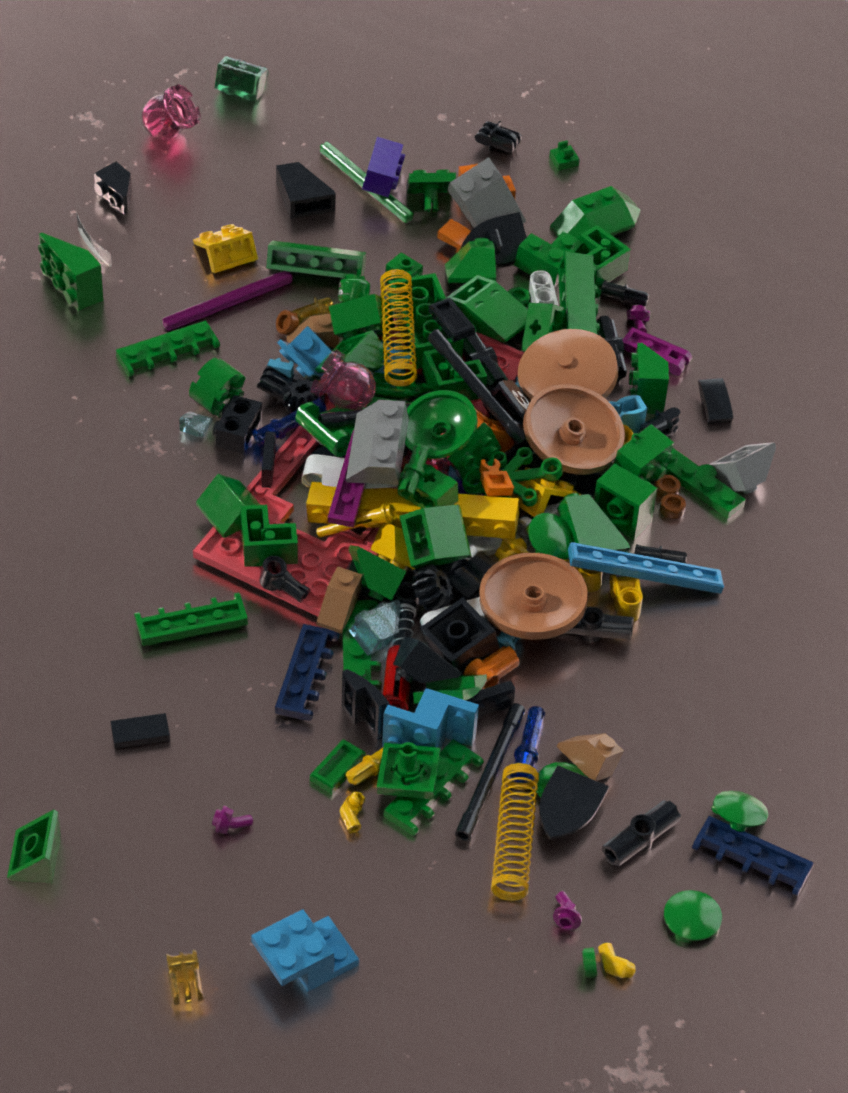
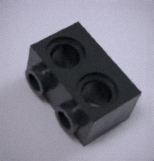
[213,395,262,454]

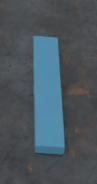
[568,542,724,594]

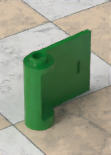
[295,400,365,457]

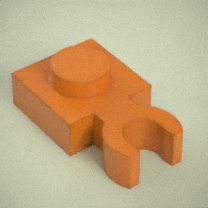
[479,459,514,497]

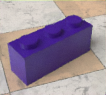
[362,137,405,197]

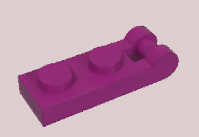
[623,327,692,376]

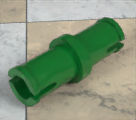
[397,444,430,498]

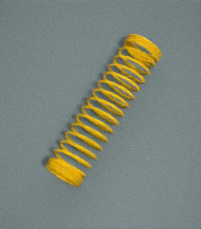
[380,269,417,386]
[491,763,539,901]

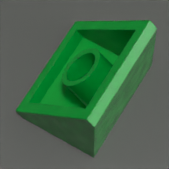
[196,474,260,538]
[7,809,61,883]

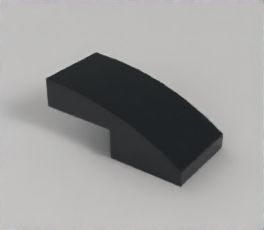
[698,378,734,424]

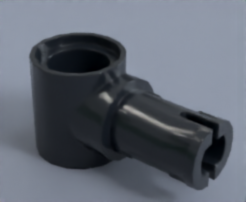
[259,556,310,603]

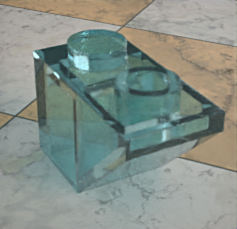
[349,599,401,656]

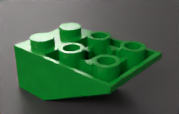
[38,233,104,311]
[446,275,528,343]

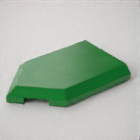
[353,371,431,399]

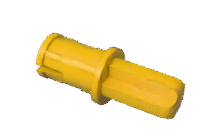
[346,746,384,785]

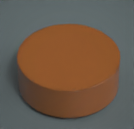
[276,310,299,336]
[655,475,681,498]
[660,494,686,519]

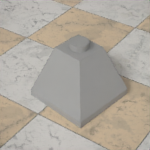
[708,442,776,494]

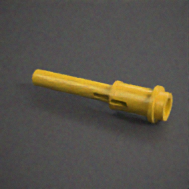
[316,503,397,538]

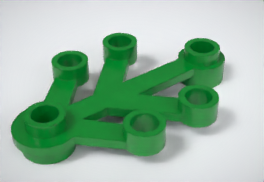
[462,447,563,506]

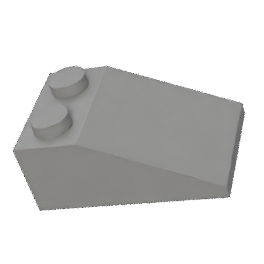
[448,157,526,228]

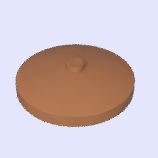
[518,329,618,402]
[523,384,625,475]
[479,553,588,640]

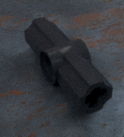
[596,316,627,382]
[463,332,508,392]
[565,607,634,642]
[602,800,681,866]

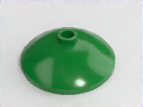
[405,390,478,459]

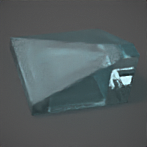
[179,411,213,437]

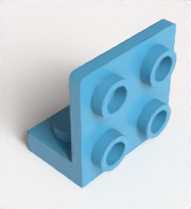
[277,326,332,381]

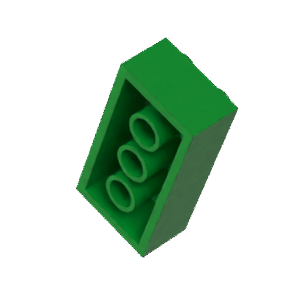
[388,273,464,369]

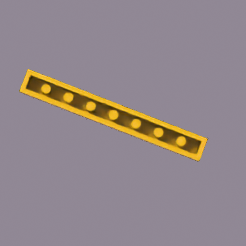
[306,482,519,539]

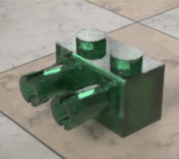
[214,56,269,101]

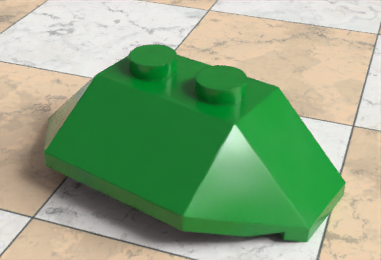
[550,186,641,240]

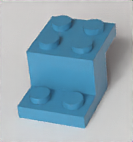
[382,688,479,750]
[251,909,359,992]

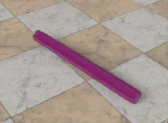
[162,271,292,331]

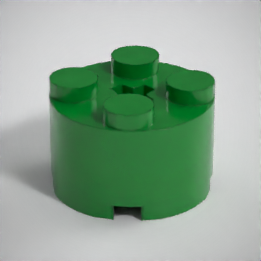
[189,357,246,418]

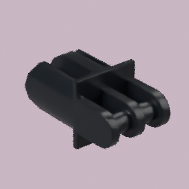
[474,121,522,154]
[256,366,297,405]
[639,407,681,439]

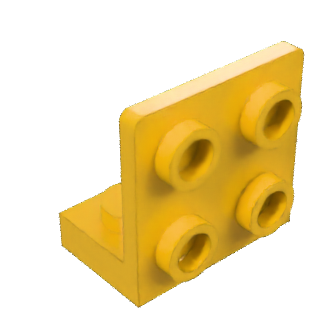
[193,224,258,273]
[510,467,581,517]

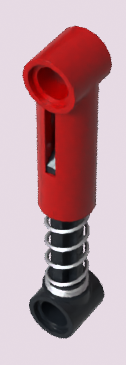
[383,581,419,711]

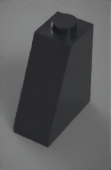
[276,162,336,219]

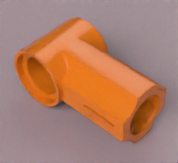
[463,646,520,690]

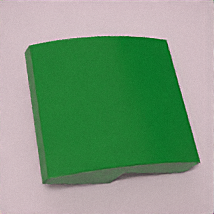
[413,674,487,704]

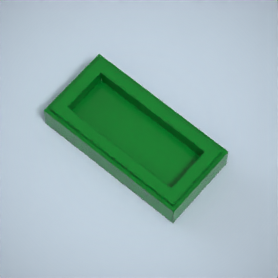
[309,739,366,794]

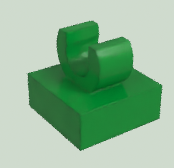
[549,140,580,171]

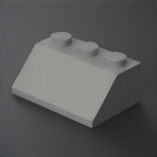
[346,400,409,485]

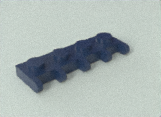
[275,624,340,721]
[692,816,814,896]

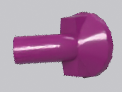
[626,305,651,333]
[211,805,253,834]
[553,891,582,930]

